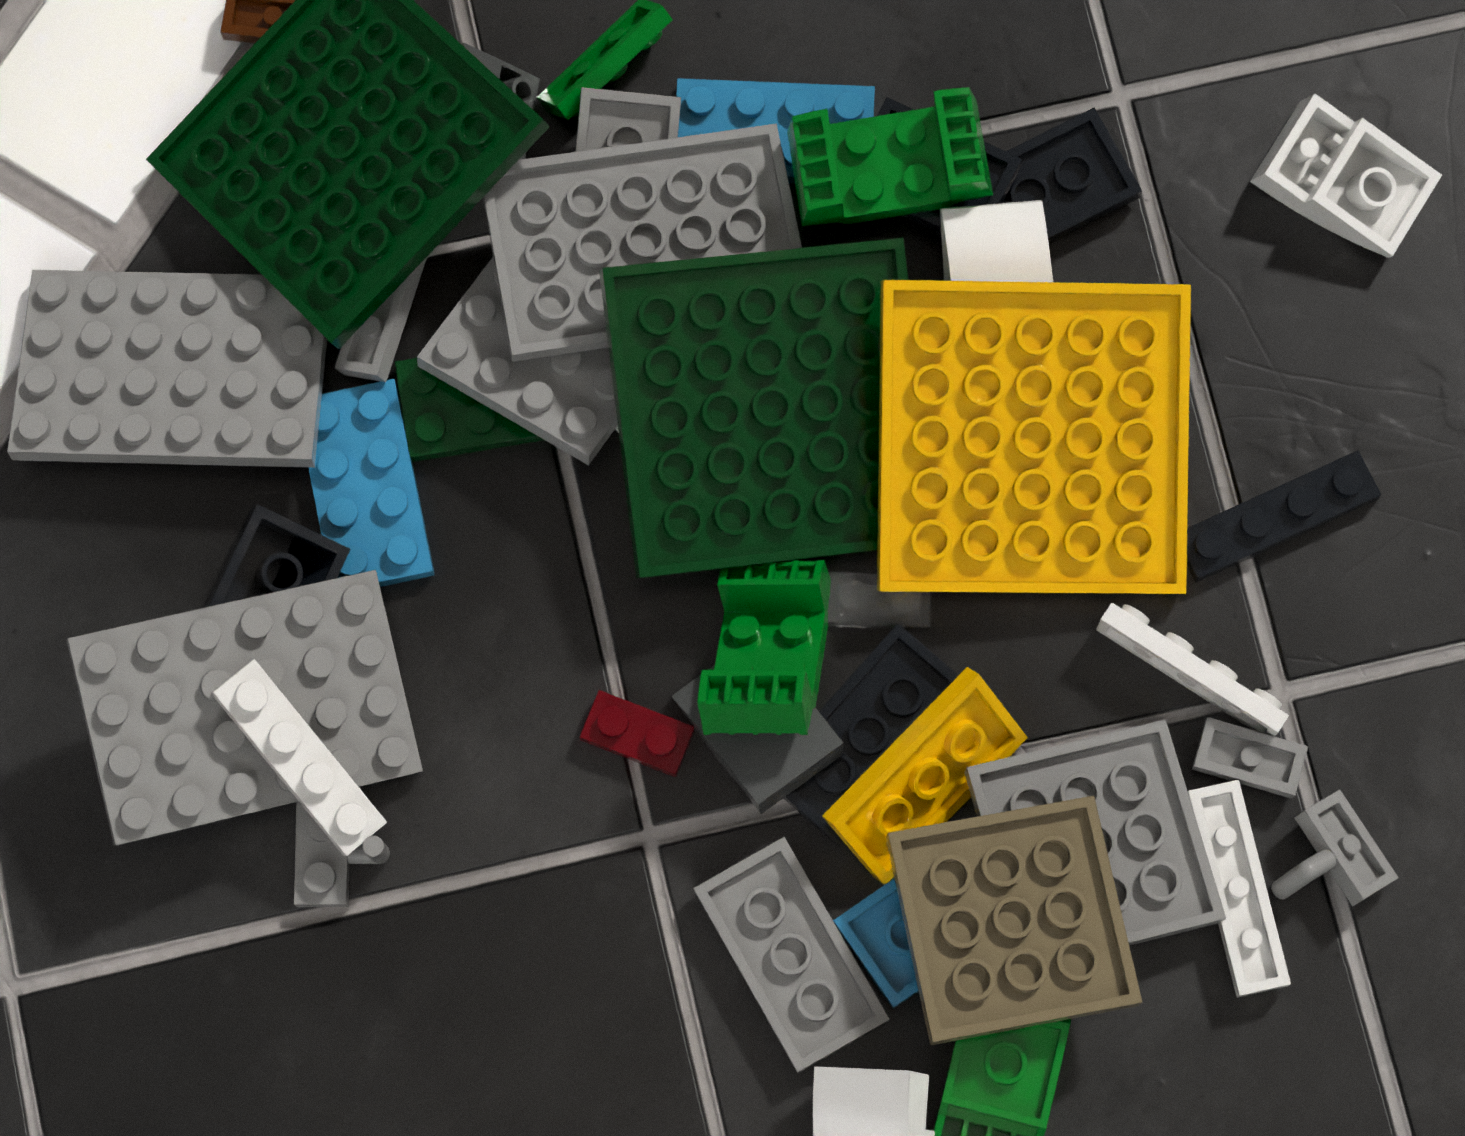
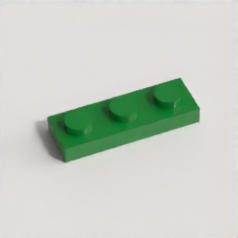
[536,0,673,120]

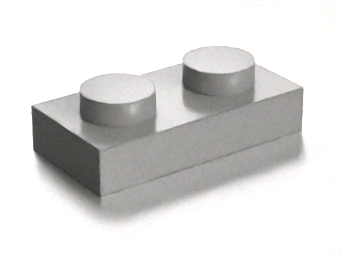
[1192,717,1308,799]

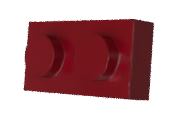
[580,690,695,777]

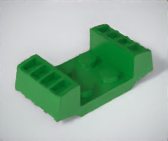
[787,87,993,226]
[697,560,831,735]
[932,1019,1071,1136]

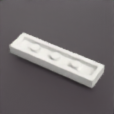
[1096,603,1289,736]
[211,659,387,856]
[1188,780,1291,997]

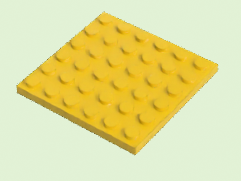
[877,280,1191,594]

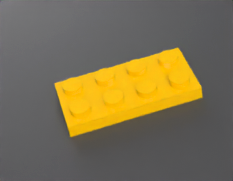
[822,667,1028,885]

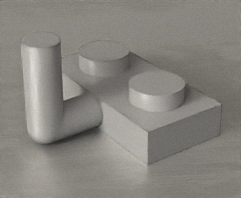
[1271,790,1399,906]
[294,801,390,907]

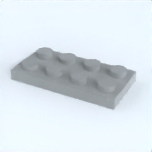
[693,837,890,1074]

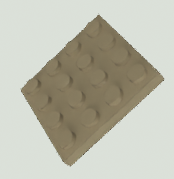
[886,795,1142,1045]

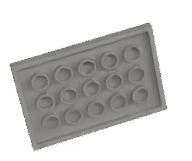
[483,123,802,362]
[7,270,327,468]
[66,570,423,846]

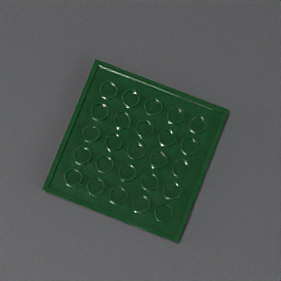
[146,0,550,349]
[599,238,908,579]

